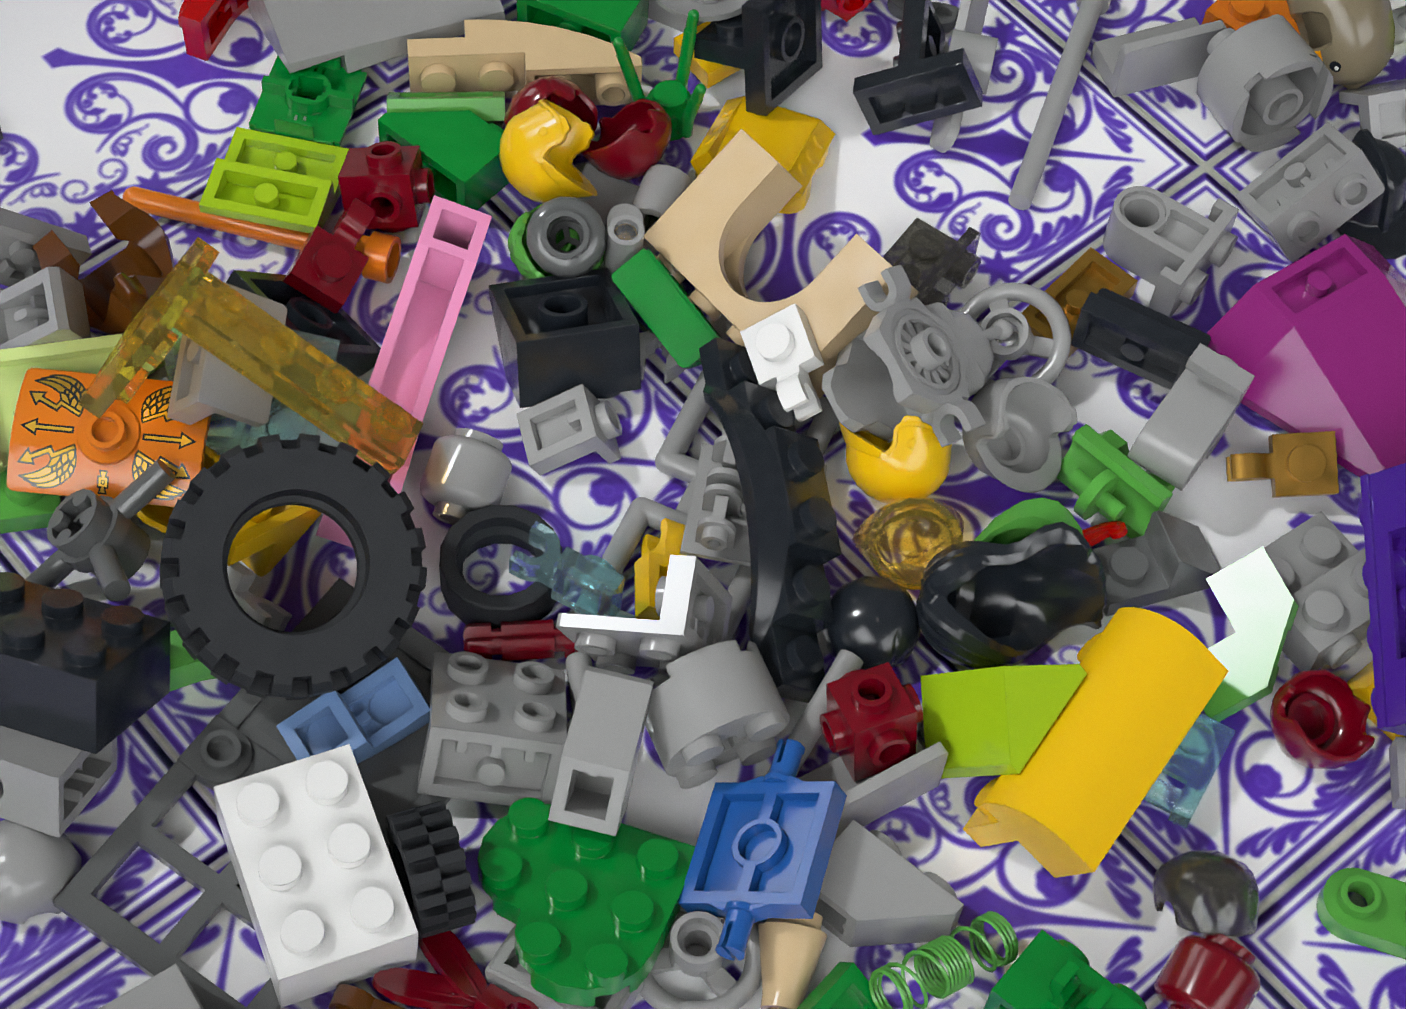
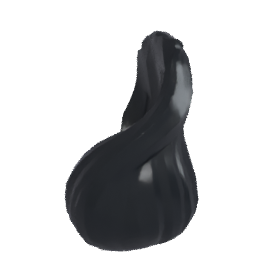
[916,522,1107,669]

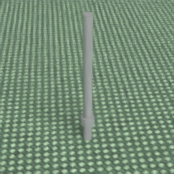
[1008,0,1111,210]

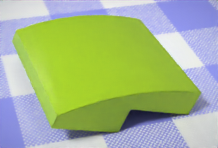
[199,127,349,233]

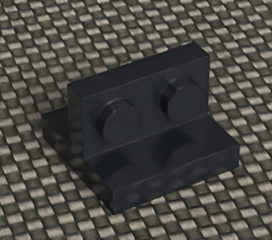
[694,0,823,116]

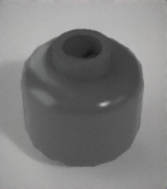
[526,197,606,277]

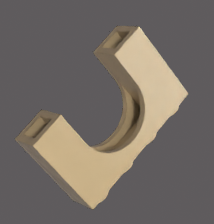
[644,129,919,399]

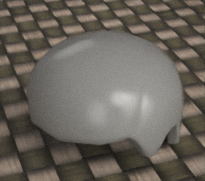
[0,820,81,925]

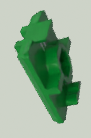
[249,55,367,147]

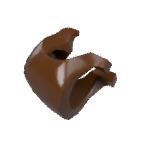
[33,190,181,336]

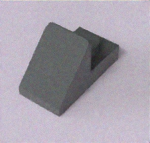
[1093,510,1220,617]

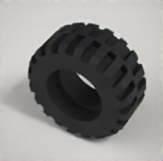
[159,433,427,700]

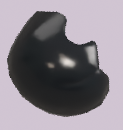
[822,576,921,670]

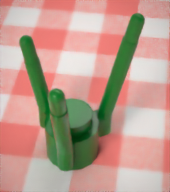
[612,9,706,141]

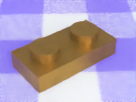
[1016,247,1138,358]

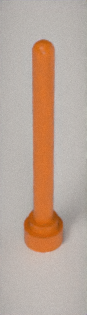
[122,186,401,284]

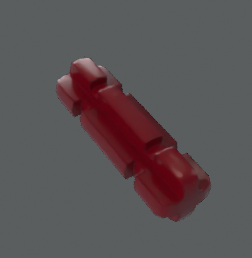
[463,619,579,661]

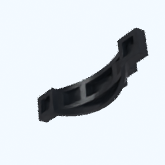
[699,337,842,703]

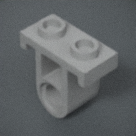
[1103,186,1239,317]
[1127,343,1255,491]

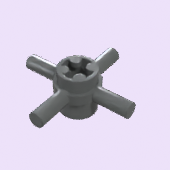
[25,459,176,602]

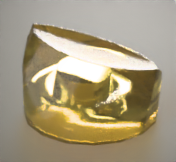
[852,497,964,590]

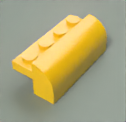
[963,607,1229,878]

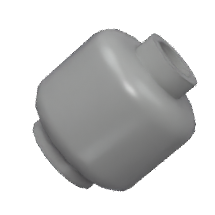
[420,428,512,525]

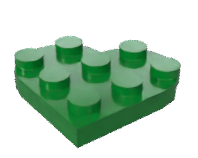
[477,797,695,1007]

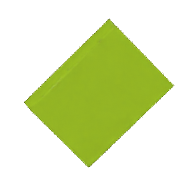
[920,664,1087,779]

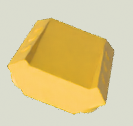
[690,96,835,214]

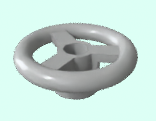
[960,283,1071,386]
[640,907,762,1009]

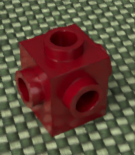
[338,141,435,233]
[820,662,923,782]

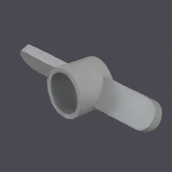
[930,0,998,153]

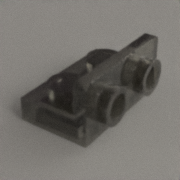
[883,218,981,307]

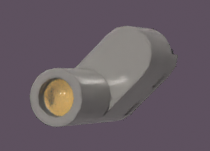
[604,203,645,275]

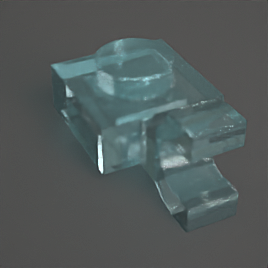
[509,521,625,617]

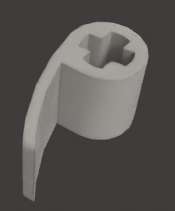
[578,163,693,242]

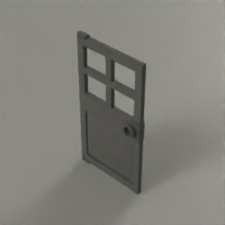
[53,578,452,1009]

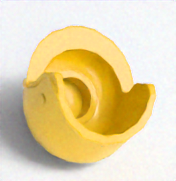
[499,99,598,203]
[839,415,952,505]

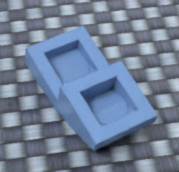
[276,657,430,764]

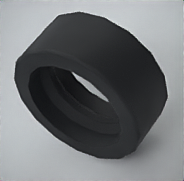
[439,505,562,629]

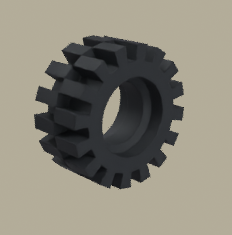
[385,801,477,939]

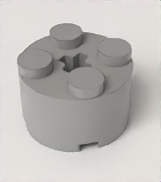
[1196,14,1334,152]
[645,640,790,789]

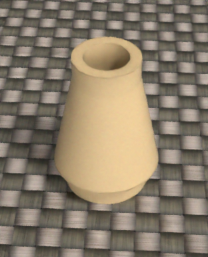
[758,912,827,1009]

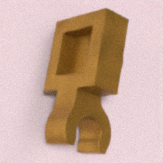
[1225,431,1339,498]

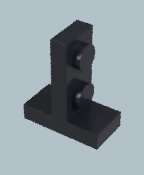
[853,0,983,135]

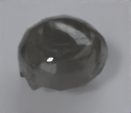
[1153,849,1259,937]

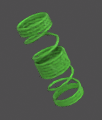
[869,911,1018,1009]

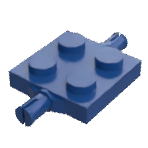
[678,739,847,961]

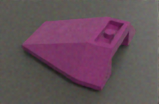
[1207,234,1406,477]

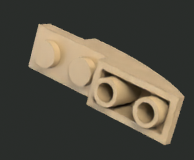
[407,20,642,106]

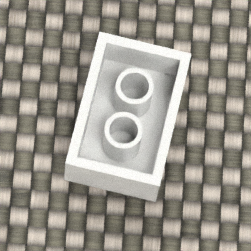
[213,744,418,1008]

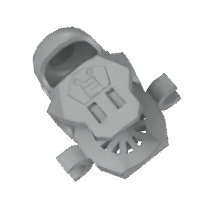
[822,265,1013,447]

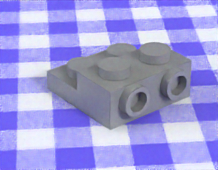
[1264,511,1370,671]

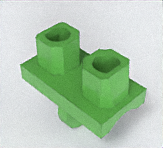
[1057,424,1175,539]

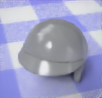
[962,376,1077,493]

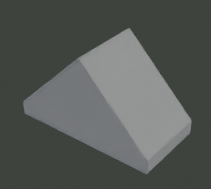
[0,267,91,350]

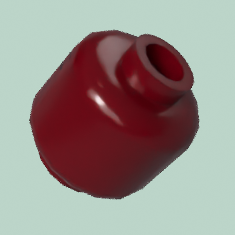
[1154,929,1261,1009]

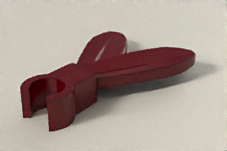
[372,930,539,1009]

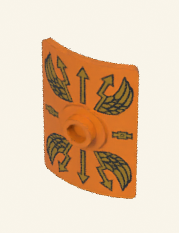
[7,368,212,507]

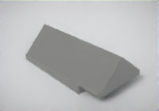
[248,0,506,73]

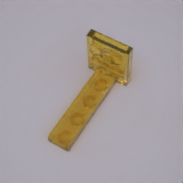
[77,237,424,474]

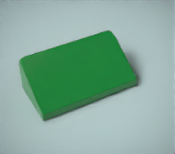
[611,248,723,369]

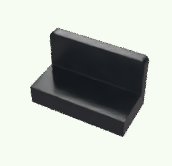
[1071,288,1211,390]

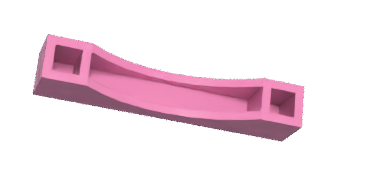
[316,195,492,548]

